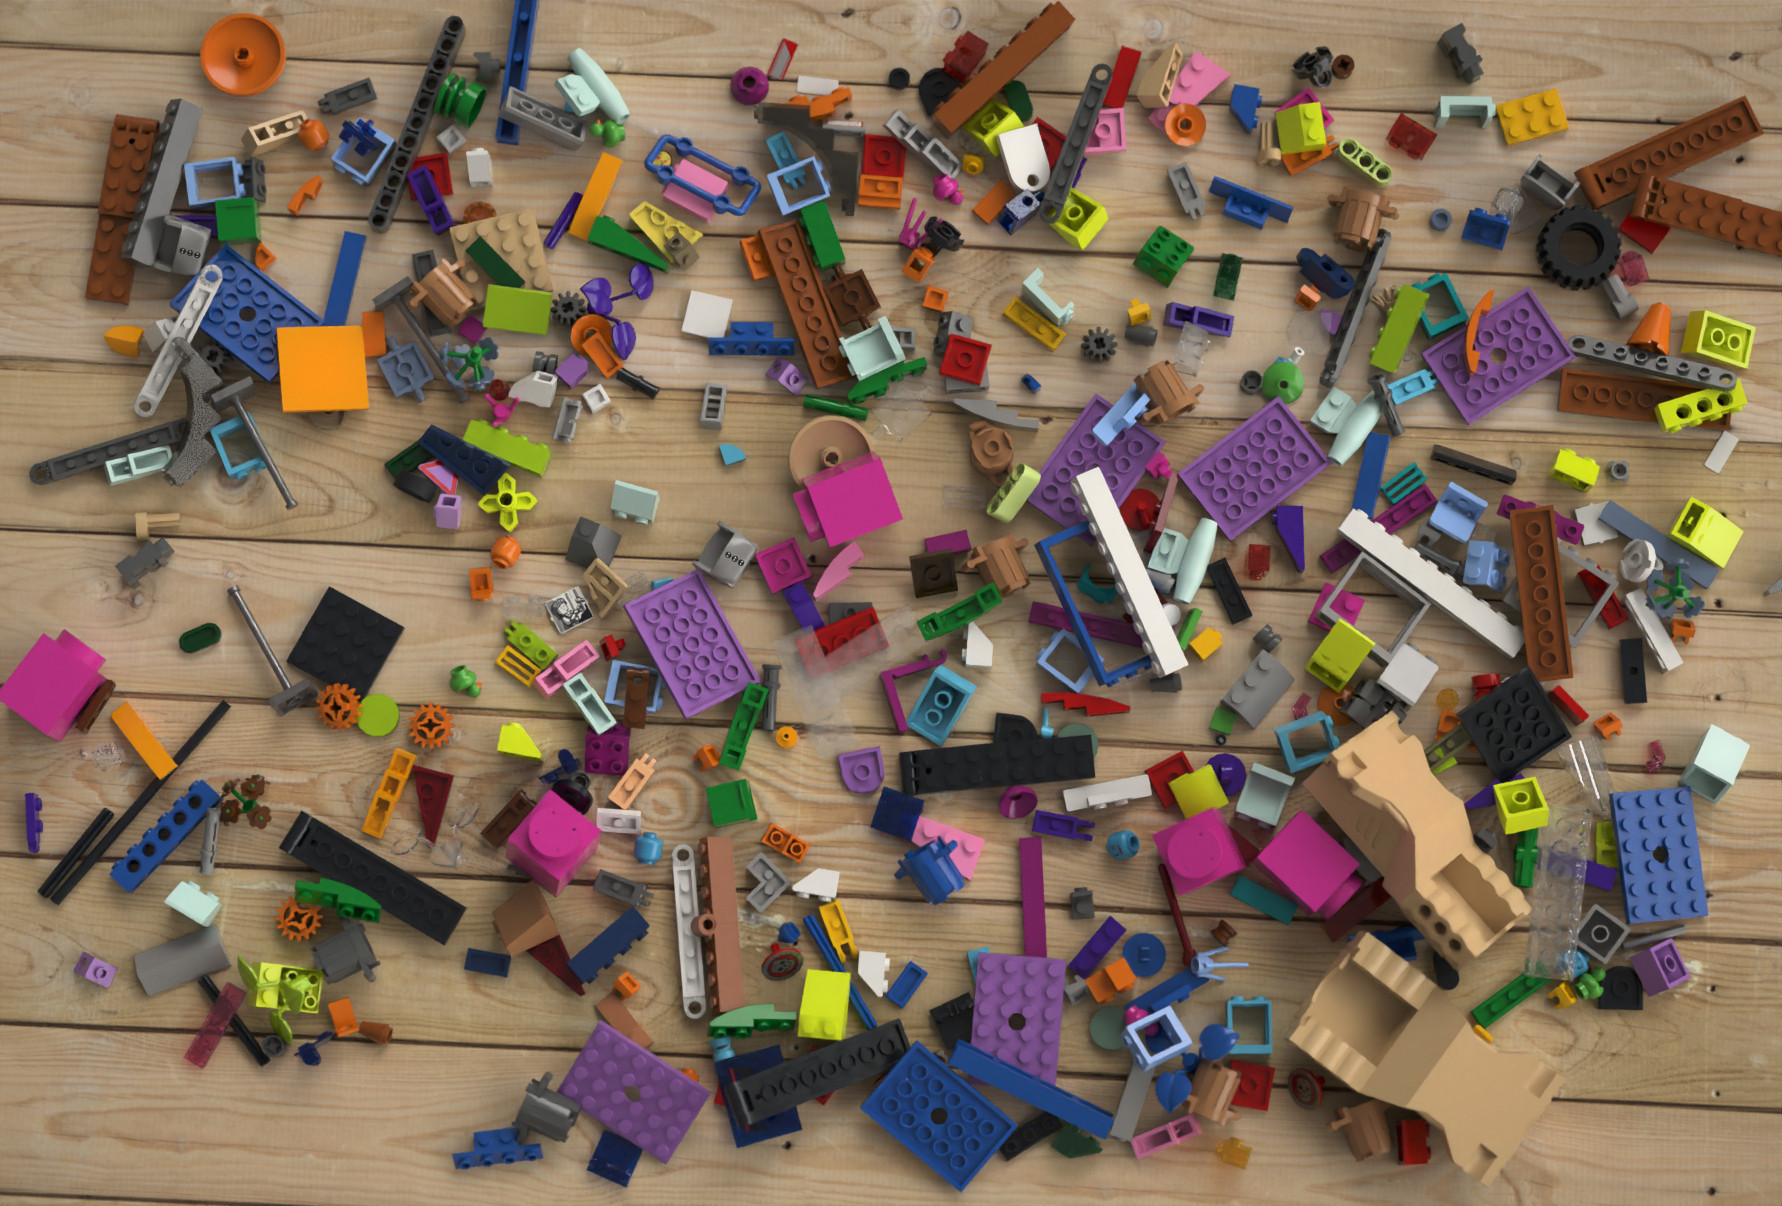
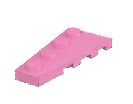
[1147,51,1231,132]
[896,810,985,881]

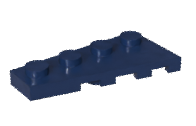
[417,424,511,496]

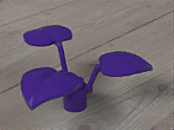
[580,264,654,360]

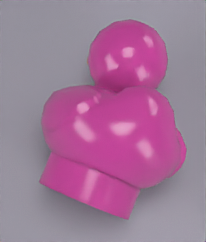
[932,173,964,205]
[1122,1005,1159,1036]

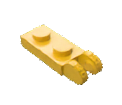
[819,899,859,964]

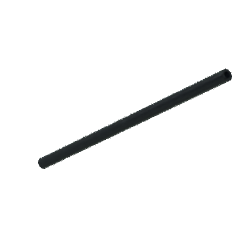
[50,700,231,906]

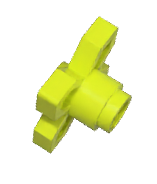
[478,473,538,532]

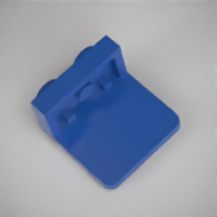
[1461,207,1511,250]

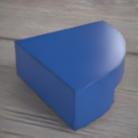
[1021,373,1041,394]

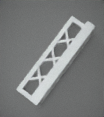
[1621,588,1684,674]

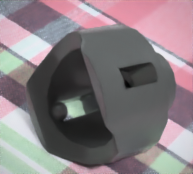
[473,52,500,81]

